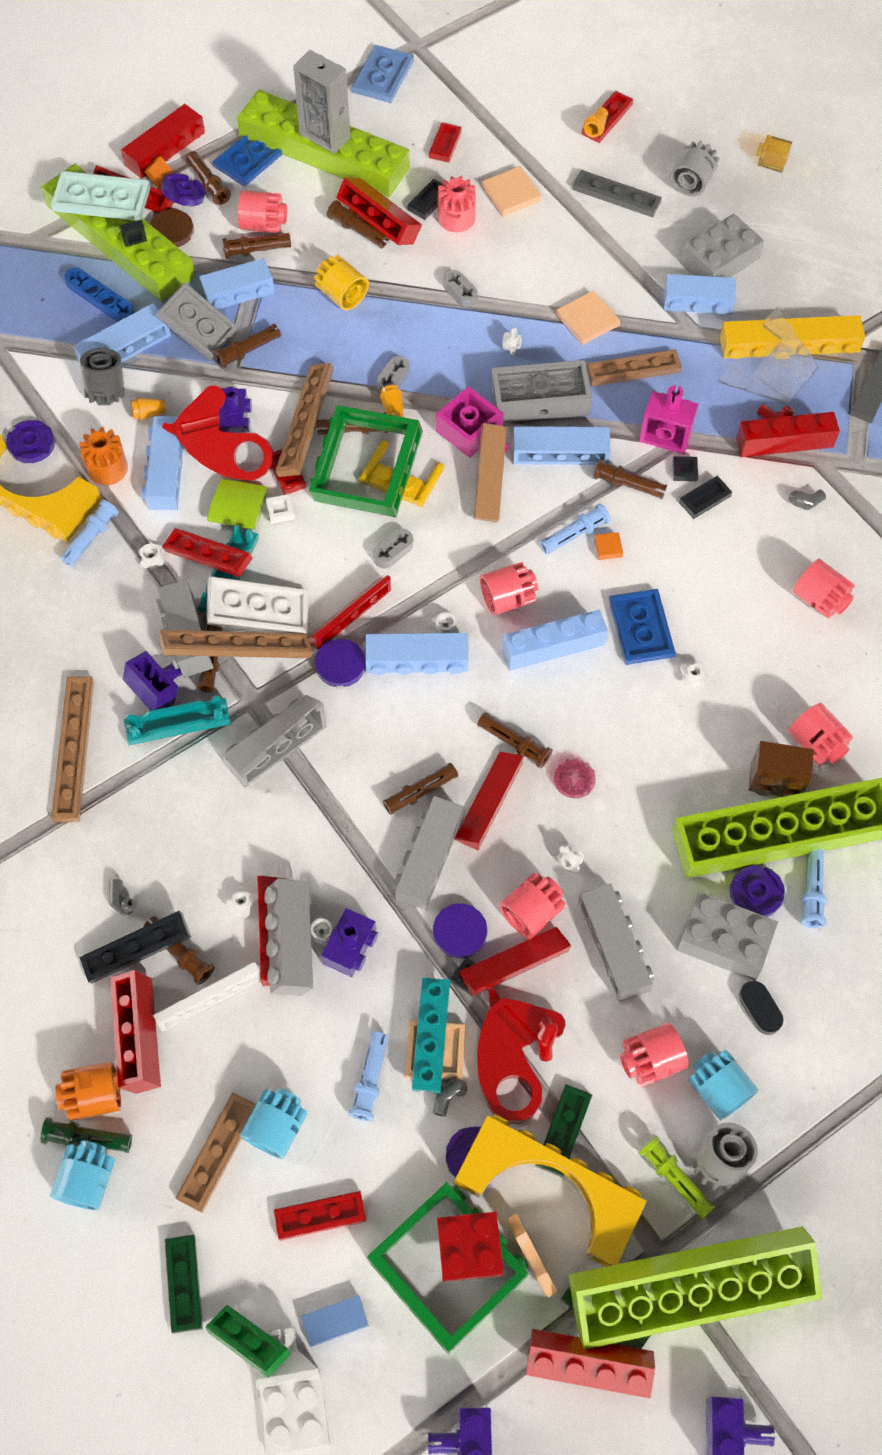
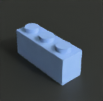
[199,258,274,309]
[664,274,736,314]

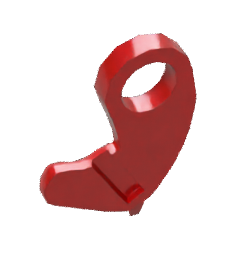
[162,385,274,480]
[477,989,566,1124]

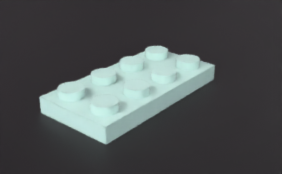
[51,171,150,221]

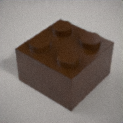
[748,741,814,797]

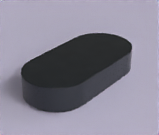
[739,981,784,1035]

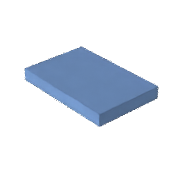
[352,44,414,103]

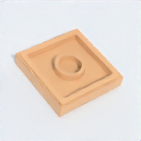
[482,166,541,216]
[556,291,620,345]
[405,1020,465,1081]

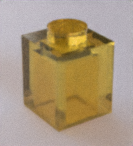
[756,135,792,173]

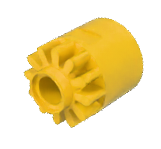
[314,255,369,311]

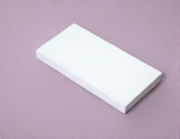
[207,576,308,634]

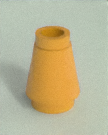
[584,107,608,137]
[379,385,404,417]
[130,397,166,421]

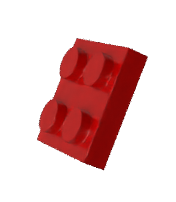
[437,1211,504,1282]

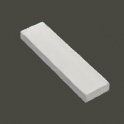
[153,962,260,1031]

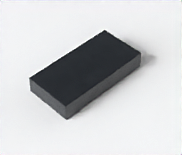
[407,178,442,220]
[679,475,732,520]

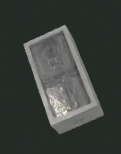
[293,50,351,154]
[491,360,592,423]

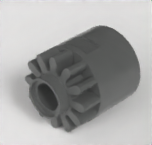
[80,348,125,406]

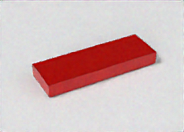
[581,90,633,143]
[274,1191,367,1241]

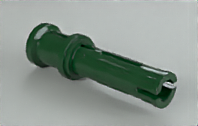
[40,1117,132,1153]

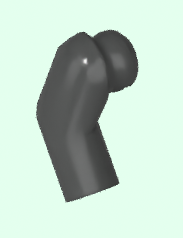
[789,489,826,510]
[109,879,136,915]
[432,1078,468,1117]

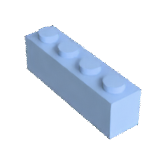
[74,303,171,363]
[142,416,184,510]
[513,426,611,465]
[502,609,608,671]
[366,633,469,675]

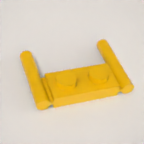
[358,440,445,507]

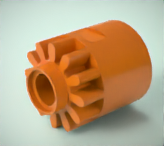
[79,427,128,485]
[55,1061,121,1121]

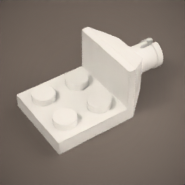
[255,1328,330,1455]

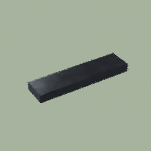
[79,911,191,984]

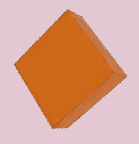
[144,156,174,189]
[594,532,623,560]

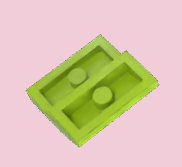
[207,478,268,530]

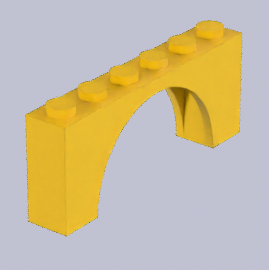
[0,434,102,542]
[453,1115,646,1267]

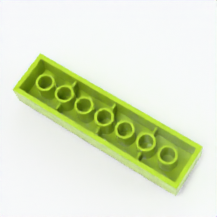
[237,89,410,197]
[41,163,195,302]
[671,778,882,879]
[568,1226,823,1349]

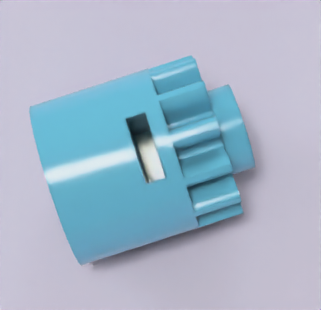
[688,1050,759,1121]
[239,1088,308,1159]
[49,1141,115,1211]

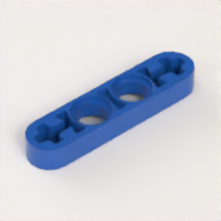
[64,268,135,322]

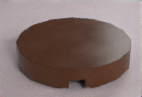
[150,209,194,247]

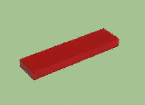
[162,528,253,577]

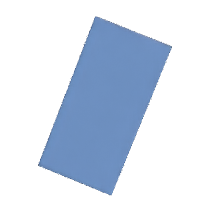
[301,1295,369,1347]

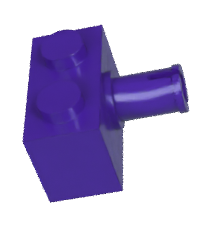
[219,387,252,433]
[123,651,183,711]
[321,908,379,978]
[706,1397,775,1455]
[428,1408,492,1455]

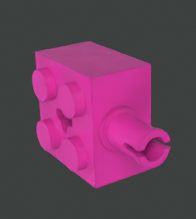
[639,385,699,454]
[436,386,509,458]

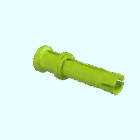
[638,1136,715,1219]

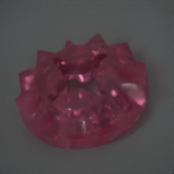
[554,758,596,798]

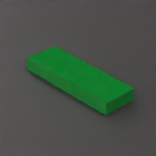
[205,1305,290,1378]

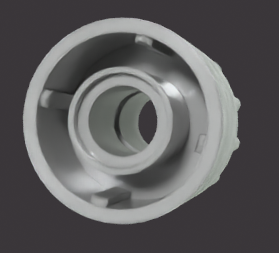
[670,141,720,196]
[692,1122,758,1191]

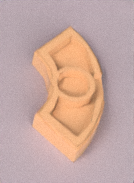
[507,1214,558,1297]

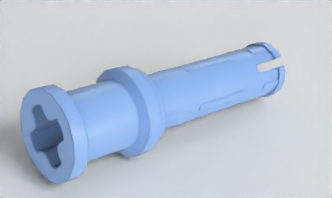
[60,499,119,567]
[539,503,611,555]
[801,849,827,928]
[348,1031,389,1121]

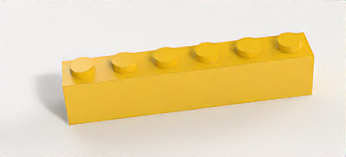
[720,315,865,359]

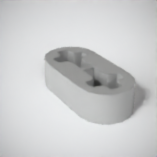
[444,270,477,308]
[377,356,409,394]
[373,529,413,568]

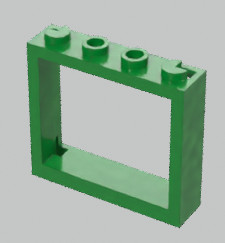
[309,405,423,518]
[367,1182,529,1355]

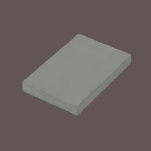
[156,282,239,361]

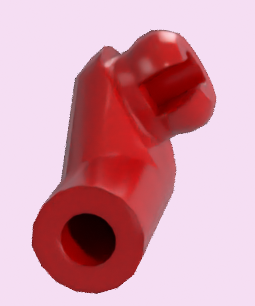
[757,404,794,419]
[538,1018,558,1062]

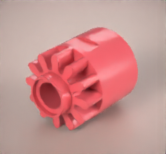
[438,176,476,232]
[238,190,287,233]
[793,558,855,619]
[479,562,538,616]
[788,703,853,766]
[499,873,566,939]
[620,1022,689,1087]

